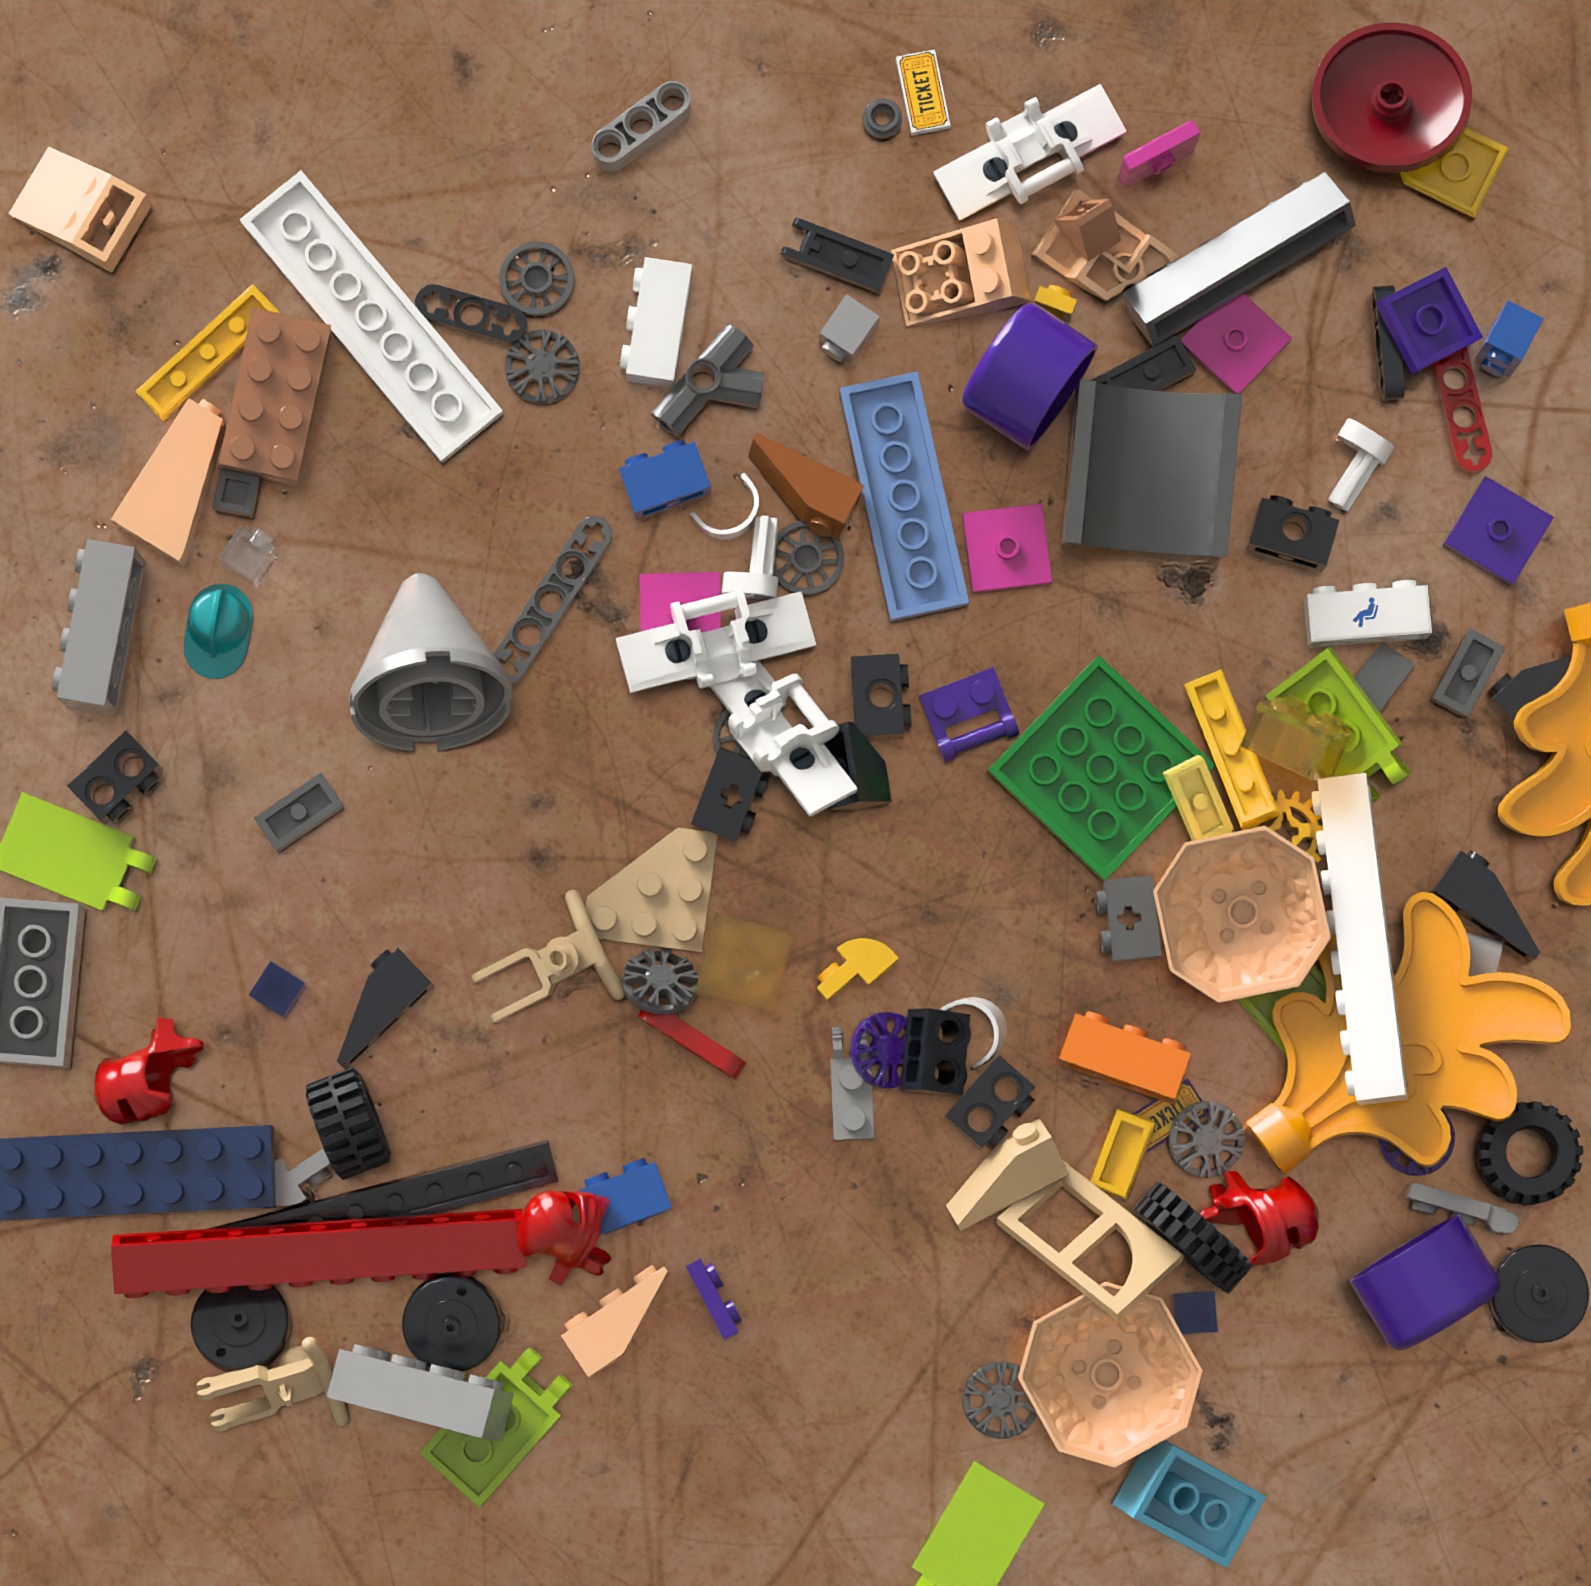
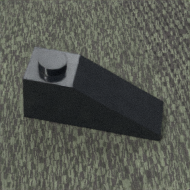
[1487,656,1572,736]
[1430,850,1540,962]
[337,948,434,1070]

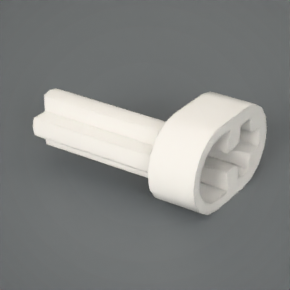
[1328,418,1395,512]
[722,516,779,600]

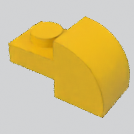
[816,938,899,1002]

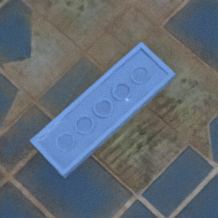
[839,371,969,622]

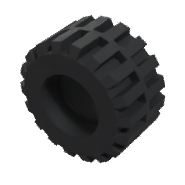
[306,1067,390,1180]
[1474,1101,1583,1205]

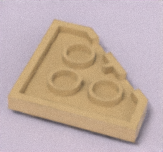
[585,828,718,954]

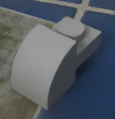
[274,1149,332,1207]

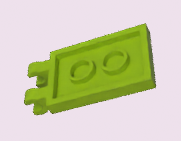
[1265,647,1412,803]
[0,792,157,913]
[419,1347,573,1508]
[911,1461,1045,1586]

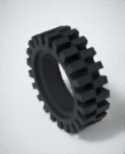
[1133,1182,1253,1294]

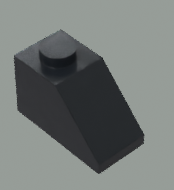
[823,722,892,810]

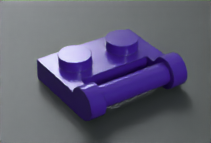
[918,667,1020,763]

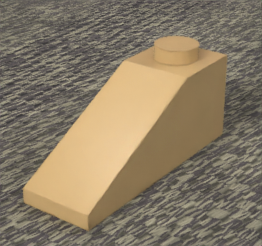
[946,1119,1069,1231]

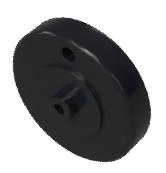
[1489,1244,1589,1343]
[402,1273,501,1371]
[191,1285,290,1372]

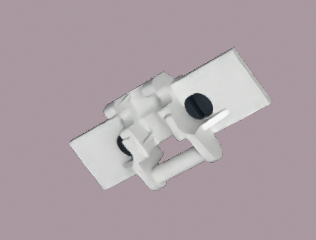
[933,84,1127,221]
[615,586,816,693]
[710,661,857,817]

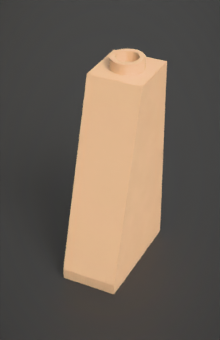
[111,398,226,568]

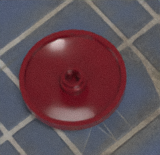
[1312,23,1472,173]

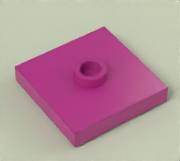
[1118,120,1200,189]
[1181,293,1292,394]
[962,504,1052,594]
[639,572,721,633]

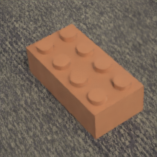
[218,307,331,487]

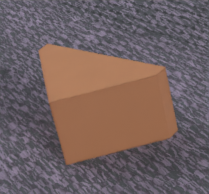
[1054,199,1121,261]

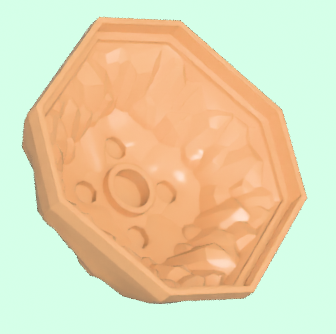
[1153,826,1331,1003]
[1018,1282,1203,1468]

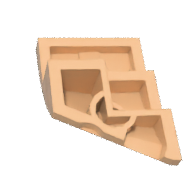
[1031,189,1179,301]

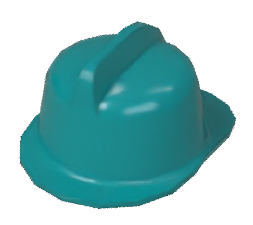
[184,584,252,679]

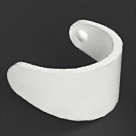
[689,473,759,540]
[939,997,1008,1070]

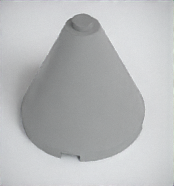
[349,573,513,751]

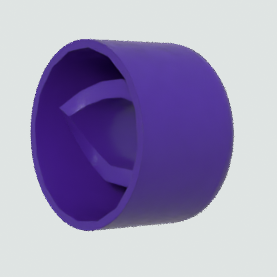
[962,303,1098,451]
[1349,1214,1501,1351]

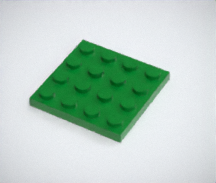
[987,655,1216,882]

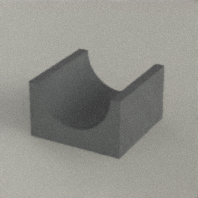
[1061,380,1242,559]

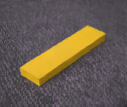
[135,284,280,422]
[1184,669,1280,830]

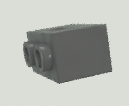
[1096,875,1162,964]

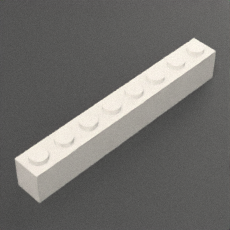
[1312,773,1408,1106]

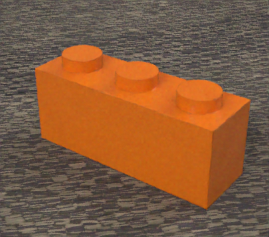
[1059,1011,1191,1106]

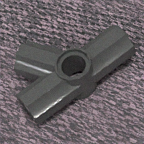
[651,323,764,437]

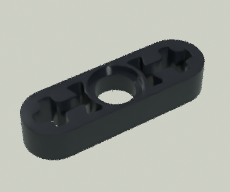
[415,284,528,346]
[1372,285,1405,400]

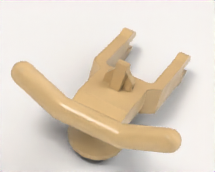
[471,889,625,1023]
[196,1337,350,1432]

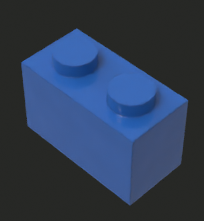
[1475,300,1544,377]
[619,440,711,520]
[578,1158,673,1237]

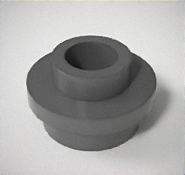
[863,98,902,139]

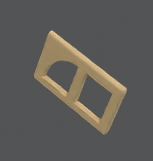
[997,1160,1184,1321]

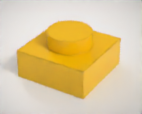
[1034,285,1077,323]

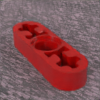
[637,999,746,1080]

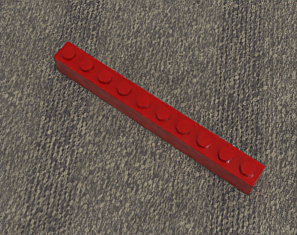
[111,1209,526,1298]

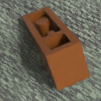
[748,433,864,540]

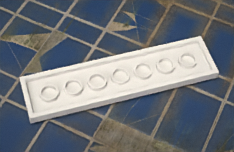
[240,171,504,463]

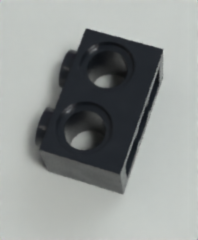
[67,730,164,825]
[900,1008,971,1096]
[944,1055,1035,1150]

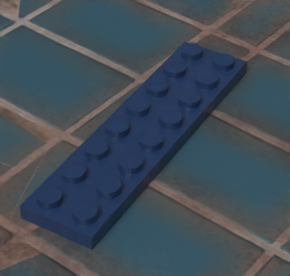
[0,1125,276,1221]

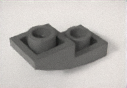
[1355,642,1415,715]

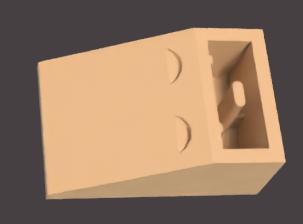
[8,147,152,273]
[891,218,1032,327]
[561,1265,669,1378]

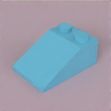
[1112,1440,1267,1568]

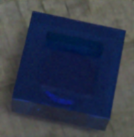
[249,961,306,1018]
[1173,1291,1218,1334]

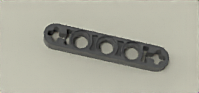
[494,516,612,687]

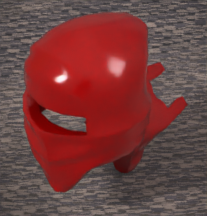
[94,1018,204,1125]
[1200,1171,1319,1268]
[517,1190,611,1286]

